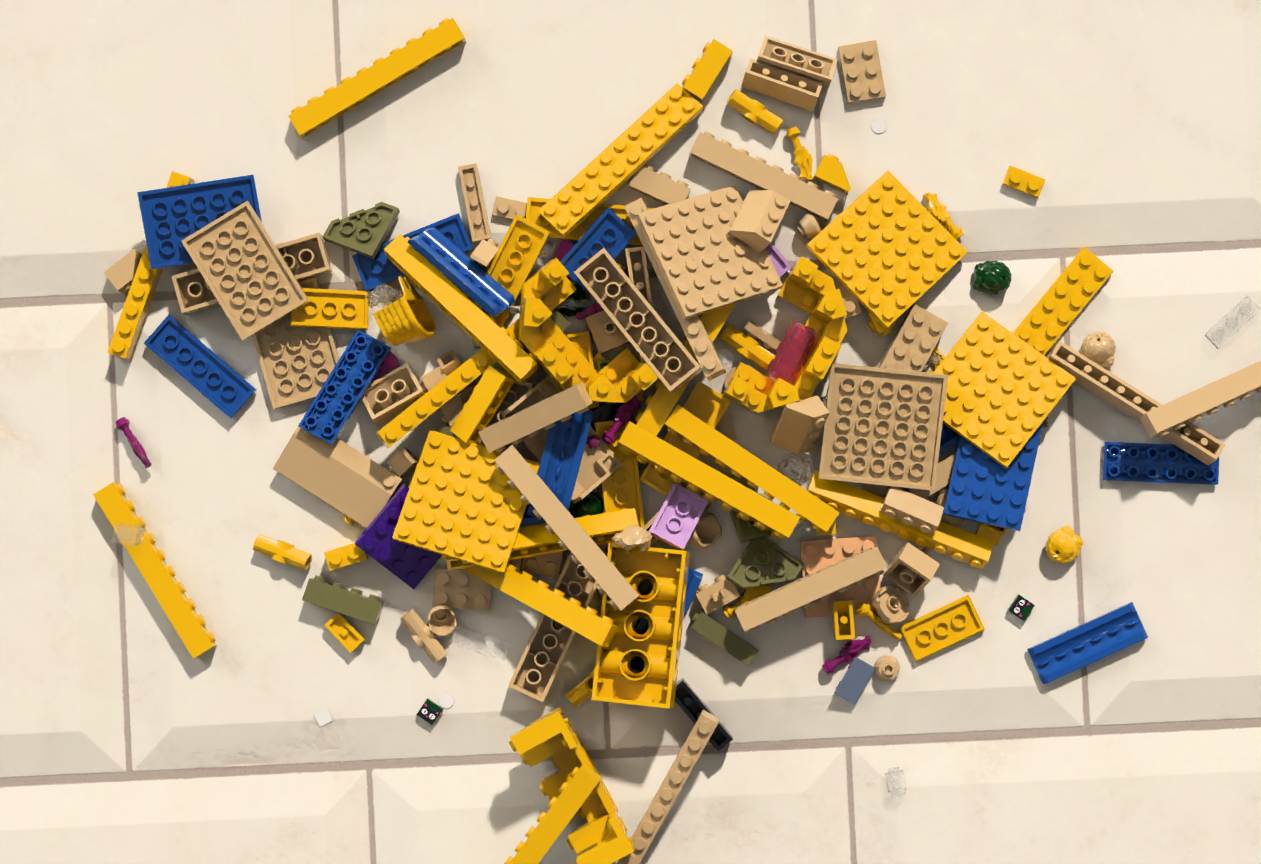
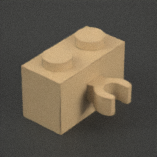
[695,574,740,615]

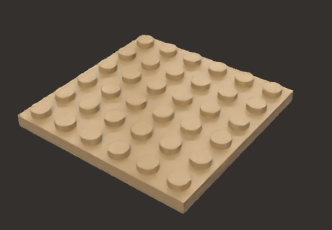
[635,185,783,320]
[818,363,948,491]

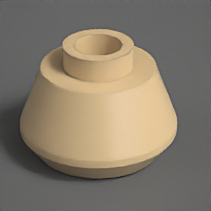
[797,214,821,239]
[874,655,900,681]

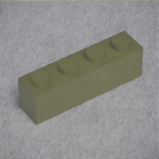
[302,575,384,625]

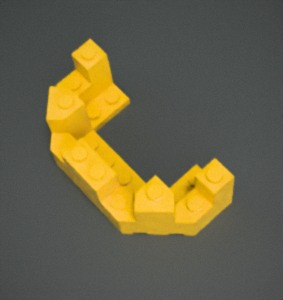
[722,257,848,414]
[518,258,659,403]
[509,707,634,864]

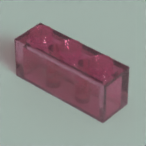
[768,321,817,385]

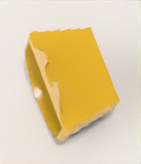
[373,276,436,346]

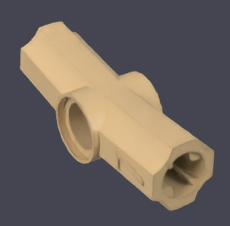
[400,608,448,664]

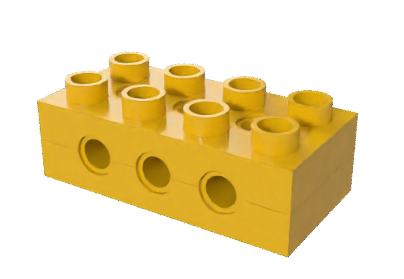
[591,543,690,709]

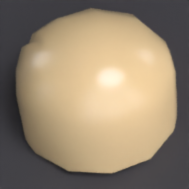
[427,605,457,636]

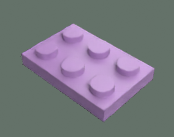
[649,483,708,551]

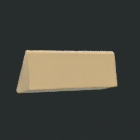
[757,36,837,88]

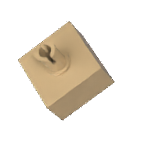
[585,310,630,354]
[883,542,940,597]

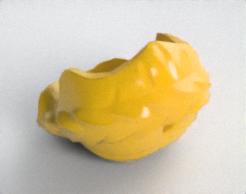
[1045,525,1084,564]

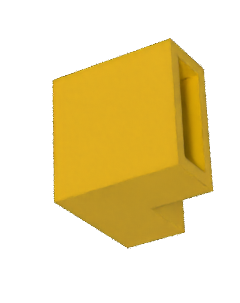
[975,523,1007,546]

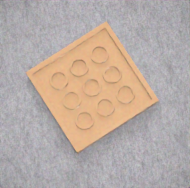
[800,536,881,618]

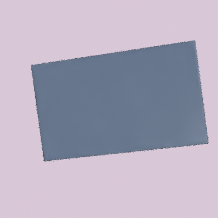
[834,656,875,705]

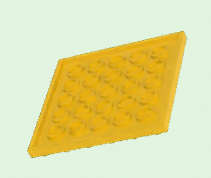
[806,170,968,329]
[933,312,1076,469]
[392,430,540,574]

